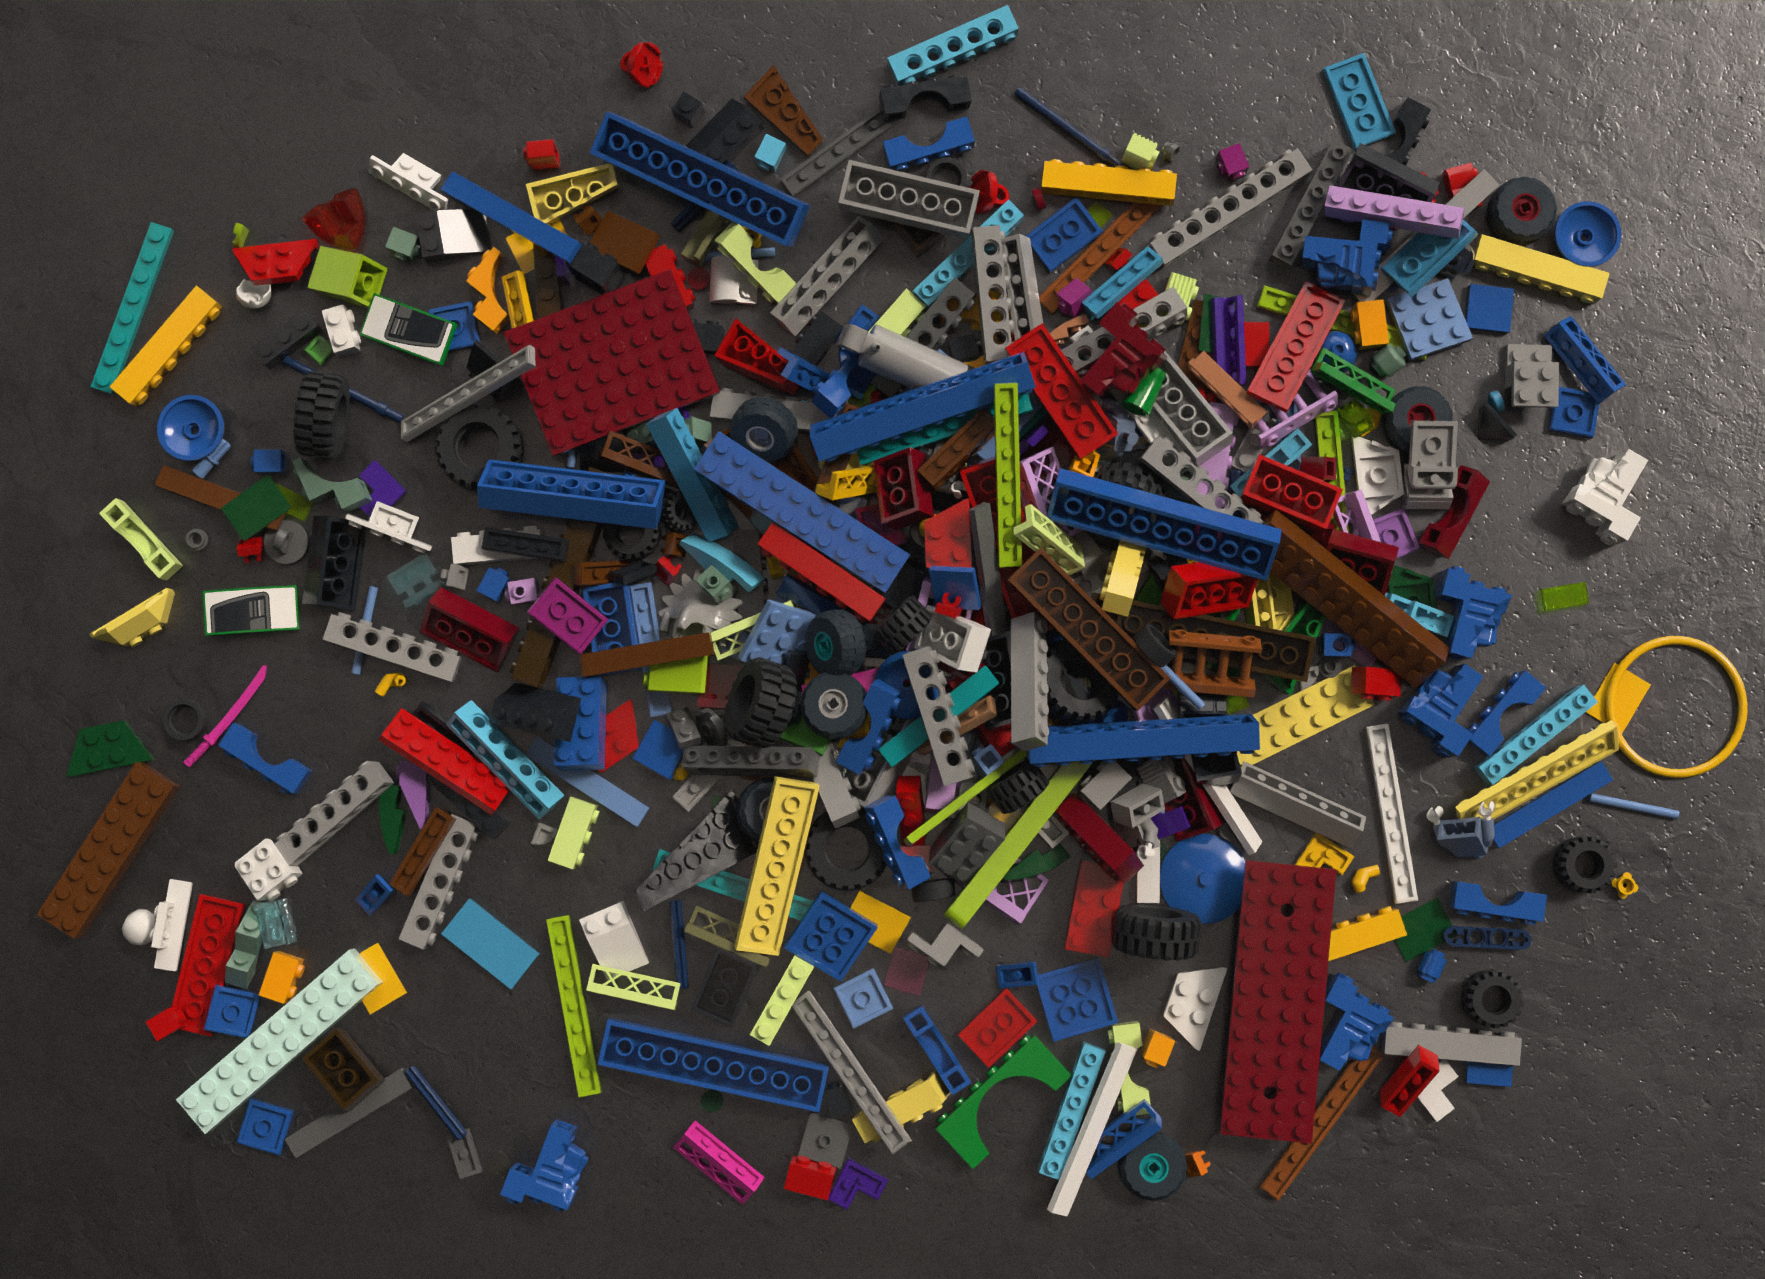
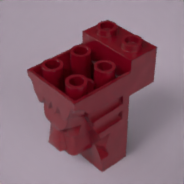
[1081,302,1167,398]

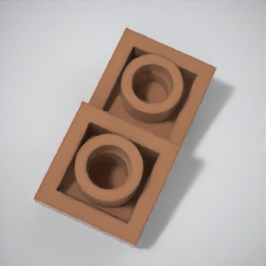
[1050,315,1088,346]

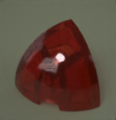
[302,188,365,250]

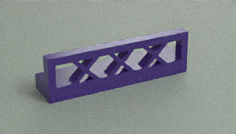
[1210,295,1246,385]

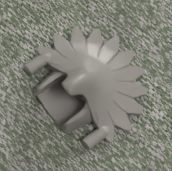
[659,569,743,647]

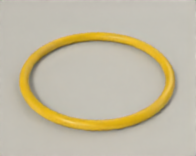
[1605,636,1748,778]

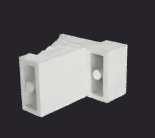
[1562,449,1648,546]

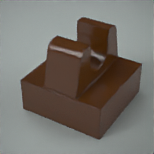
[573,205,602,236]
[660,532,687,557]

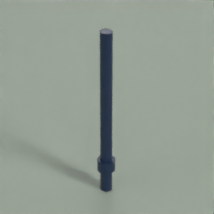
[1014,87,1125,168]
[283,356,404,423]

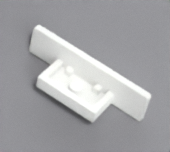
[368,153,448,211]
[345,501,432,553]
[150,879,193,971]

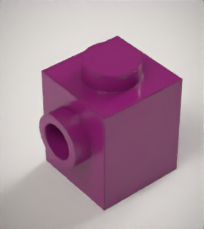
[1216,143,1249,181]
[1057,278,1092,318]

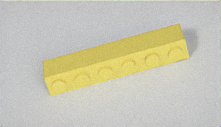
[1473,234,1610,304]

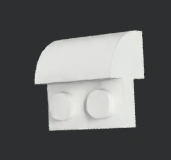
[709,256,758,305]

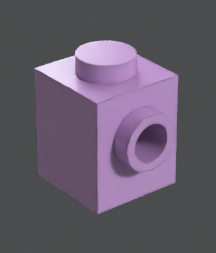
[505,578,540,606]

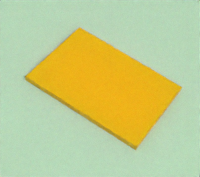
[506,220,567,274]
[1586,663,1651,734]
[850,891,911,954]
[359,943,407,1015]

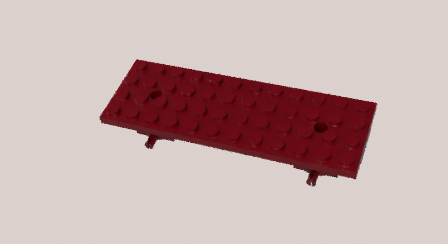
[1220,860,1337,1144]

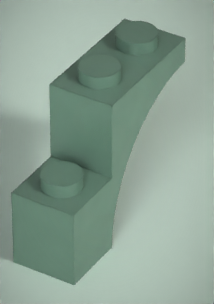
[627,417,712,453]
[293,457,372,512]
[225,900,275,989]

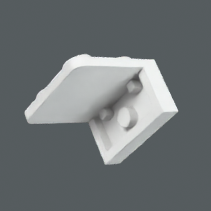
[235,839,303,901]

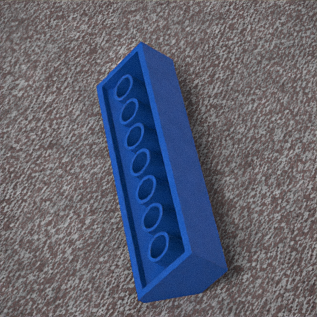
[477,459,665,529]

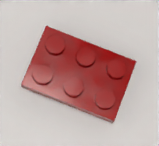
[958,988,1037,1068]

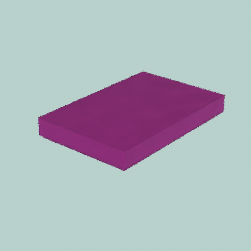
[527,577,608,655]

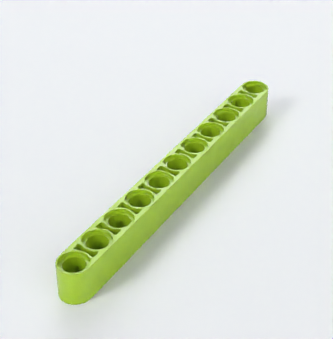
[944,722,1097,930]

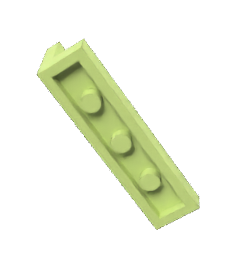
[1014,504,1085,575]
[711,600,793,661]
[586,964,681,1011]

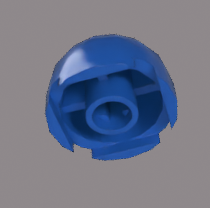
[1313,331,1357,373]

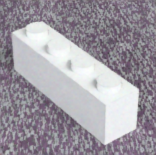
[451,526,543,566]

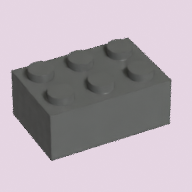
[929,802,1005,885]

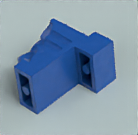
[1302,219,1393,297]
[1434,566,1512,661]
[1397,664,1484,758]
[1320,972,1394,1071]
[500,1119,589,1212]

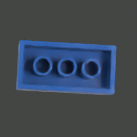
[582,582,643,677]
[554,676,607,771]

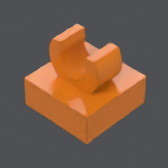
[1184,1150,1210,1177]

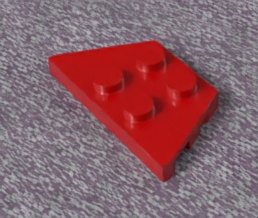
[232,239,319,286]
[924,499,972,569]
[598,699,639,773]

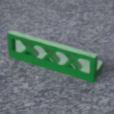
[1310,348,1396,414]

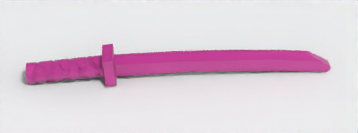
[184,665,267,768]

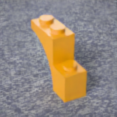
[466,247,510,335]

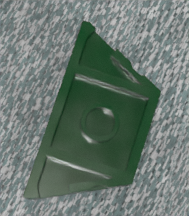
[1387,565,1436,609]
[67,720,154,777]

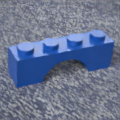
[883,117,975,172]
[811,352,876,418]
[1467,670,1547,757]
[836,679,902,775]
[218,723,313,795]
[864,795,931,890]
[1449,881,1547,925]
[903,1004,971,1095]

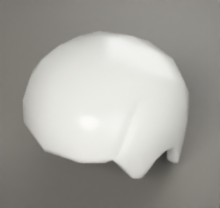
[236,279,271,309]
[122,909,156,946]

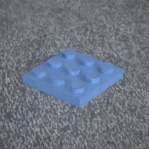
[1385,278,1473,361]
[738,599,816,665]

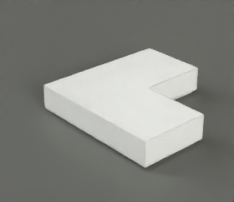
[1417,1059,1459,1122]

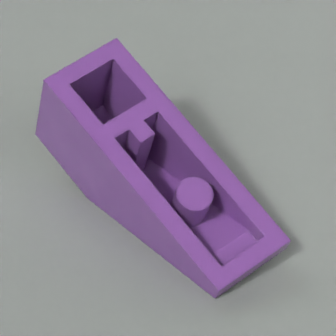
[396,761,430,829]

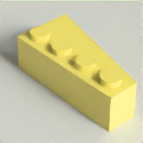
[526,163,619,225]
[1099,540,1146,617]
[852,1070,951,1143]

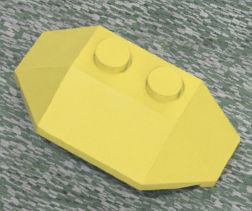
[1245,573,1294,631]
[89,588,175,647]

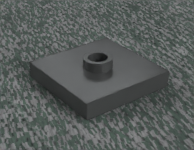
[798,1111,854,1168]

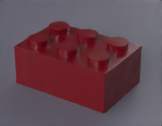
[873,447,934,530]
[1327,529,1399,596]

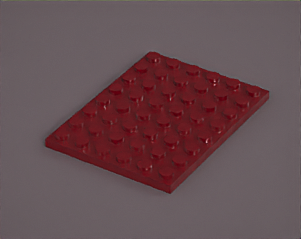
[504,269,720,457]

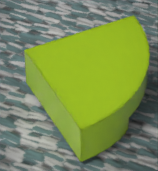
[232,222,249,248]

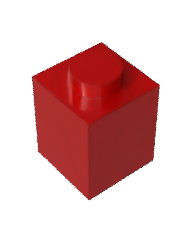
[146,1006,187,1041]

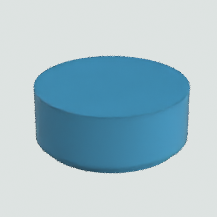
[1487,390,1505,413]

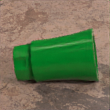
[1121,368,1166,418]

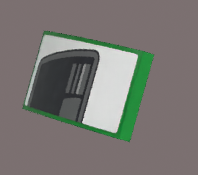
[359,293,458,366]
[202,585,299,636]

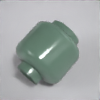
[1372,344,1406,377]

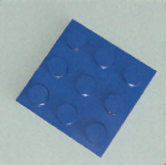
[784,891,878,982]
[1037,957,1118,1042]

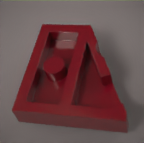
[855,503,909,545]

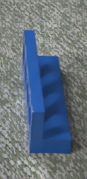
[1544,316,1626,404]
[777,347,830,392]
[1086,1099,1162,1179]

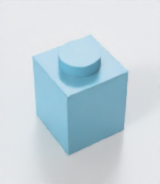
[754,134,787,172]

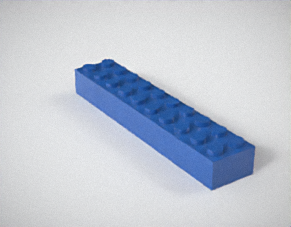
[590,111,811,247]
[810,352,1036,462]
[694,431,910,594]
[1047,468,1282,581]
[1026,714,1260,767]
[598,1017,829,1112]

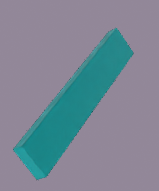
[878,665,1000,767]

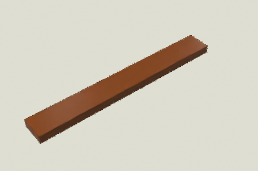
[1039,191,1176,316]
[1259,1046,1384,1201]

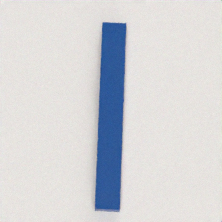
[440,171,582,264]

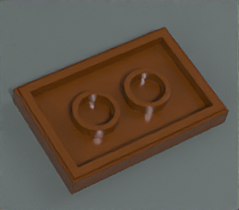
[590,210,661,274]

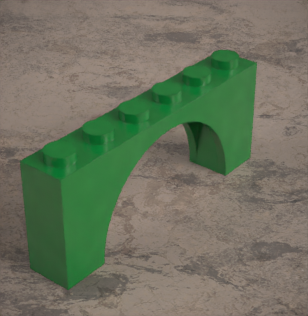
[935,1034,1072,1169]

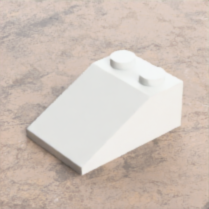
[914,605,991,672]
[579,901,649,981]

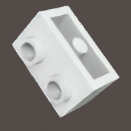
[322,304,361,357]

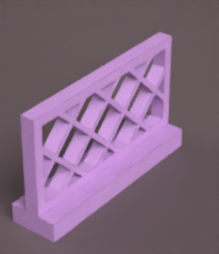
[1020,447,1083,536]
[944,859,1049,925]

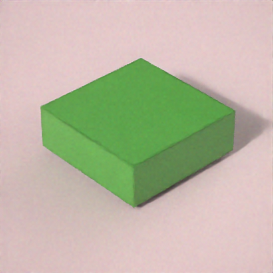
[304,334,334,366]

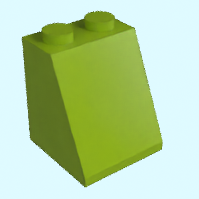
[307,246,388,308]
[642,656,708,696]

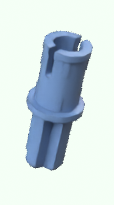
[192,439,231,479]

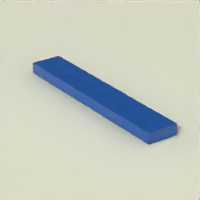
[1493,761,1613,848]

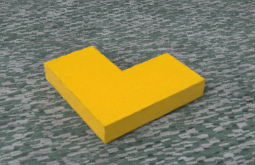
[1294,832,1354,875]

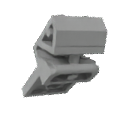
[1402,420,1458,509]

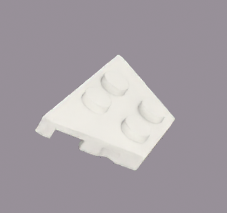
[1351,434,1404,515]
[1163,967,1227,1051]

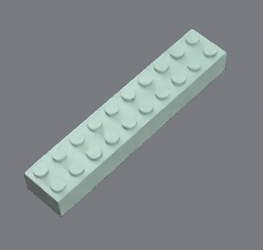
[176,948,383,1134]

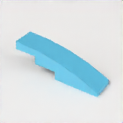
[1230,428,1312,497]
[679,533,765,592]
[1385,593,1454,637]

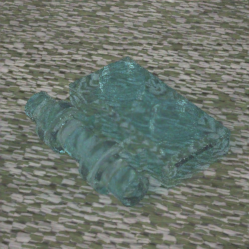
[387,553,445,608]
[254,898,297,949]

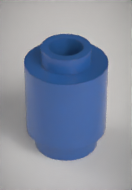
[1418,948,1447,983]

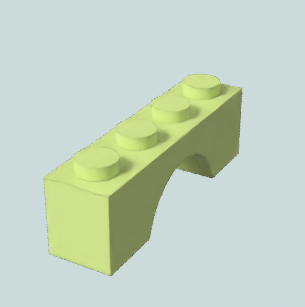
[714,221,796,304]
[99,498,183,581]
[750,955,814,1046]
[1108,1021,1150,1115]

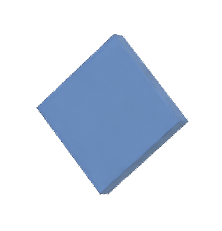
[833,968,893,1029]

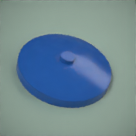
[1160,834,1245,924]

